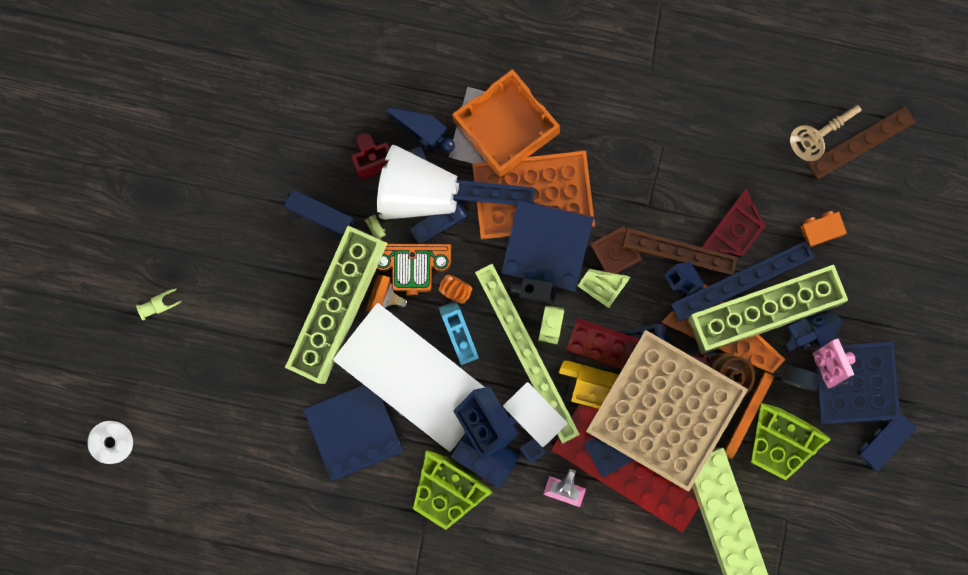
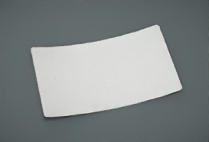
[503,382,567,447]

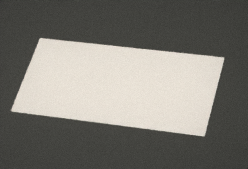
[333,303,484,452]

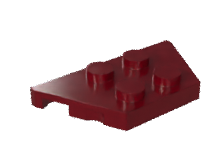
[701,189,766,257]

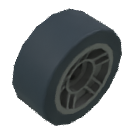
[781,365,821,391]

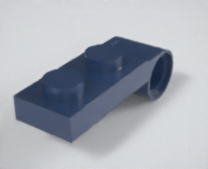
[410,200,469,244]

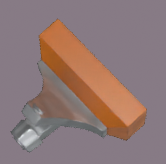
[365,275,407,313]

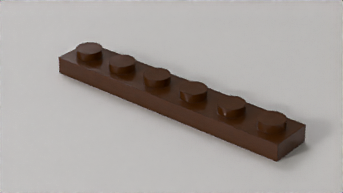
[808,106,916,180]
[622,228,738,276]

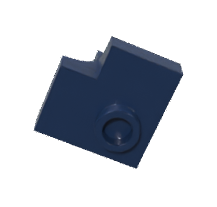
[664,262,705,296]
[806,311,843,348]
[784,318,817,352]

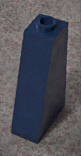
[283,190,355,237]

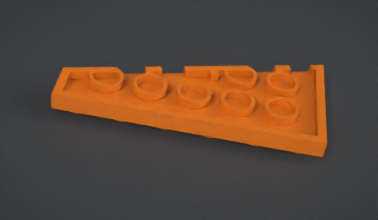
[661,283,785,374]

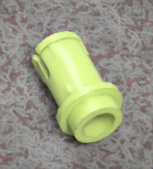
[364,215,386,239]

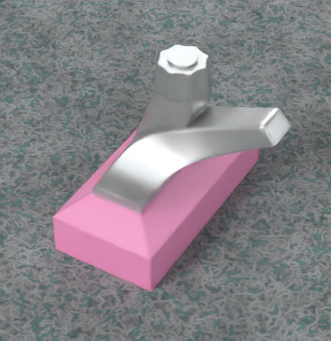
[543,469,586,507]

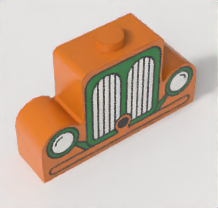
[377,244,451,295]

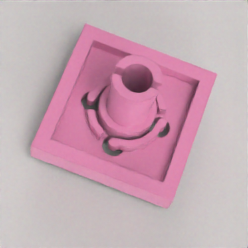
[812,339,855,389]

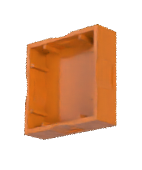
[452,69,560,178]

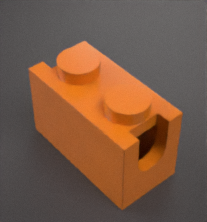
[800,211,847,247]

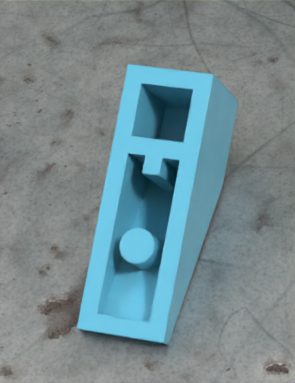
[439,301,479,365]

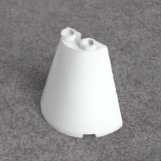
[377,145,459,220]

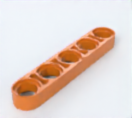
[725,372,774,460]

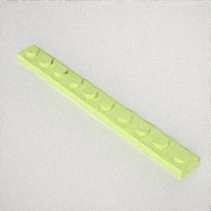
[475,264,580,444]

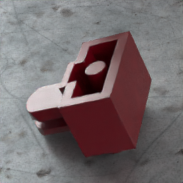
[351,133,389,181]

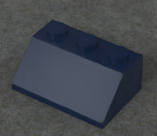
[453,386,519,459]
[451,434,520,488]

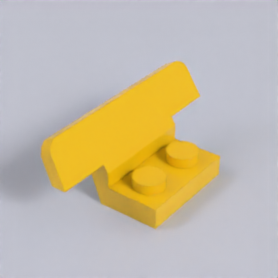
[559,361,619,409]

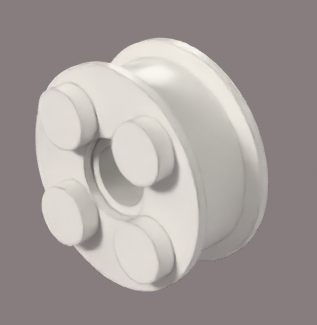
[88,421,133,464]

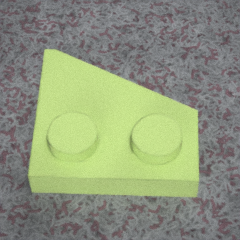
[578,269,630,308]

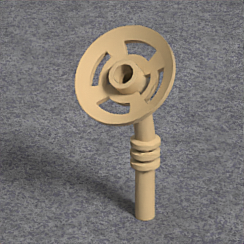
[790,105,862,161]

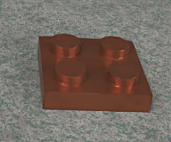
[590,226,642,274]

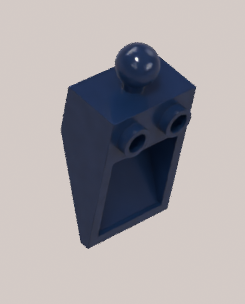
[387,107,455,153]

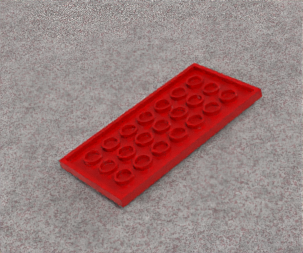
[551,404,699,533]

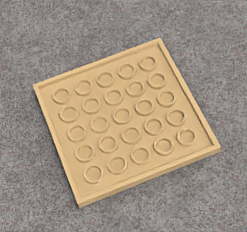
[586,330,748,492]

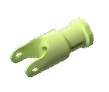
[136,289,182,321]

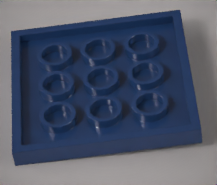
[501,199,594,291]
[815,342,900,425]
[303,385,403,481]

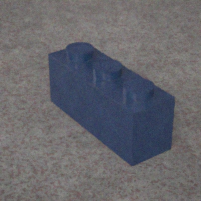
[858,413,917,471]

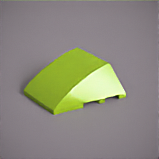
[751,403,831,480]
[413,451,492,530]

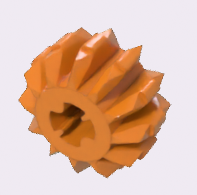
[438,275,472,304]

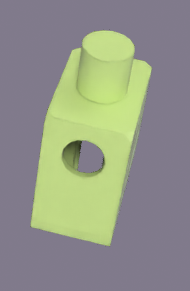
[538,305,564,344]

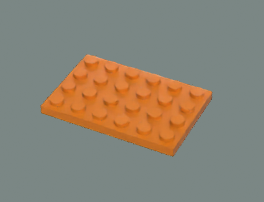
[472,151,595,240]

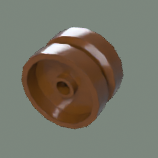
[707,353,755,395]

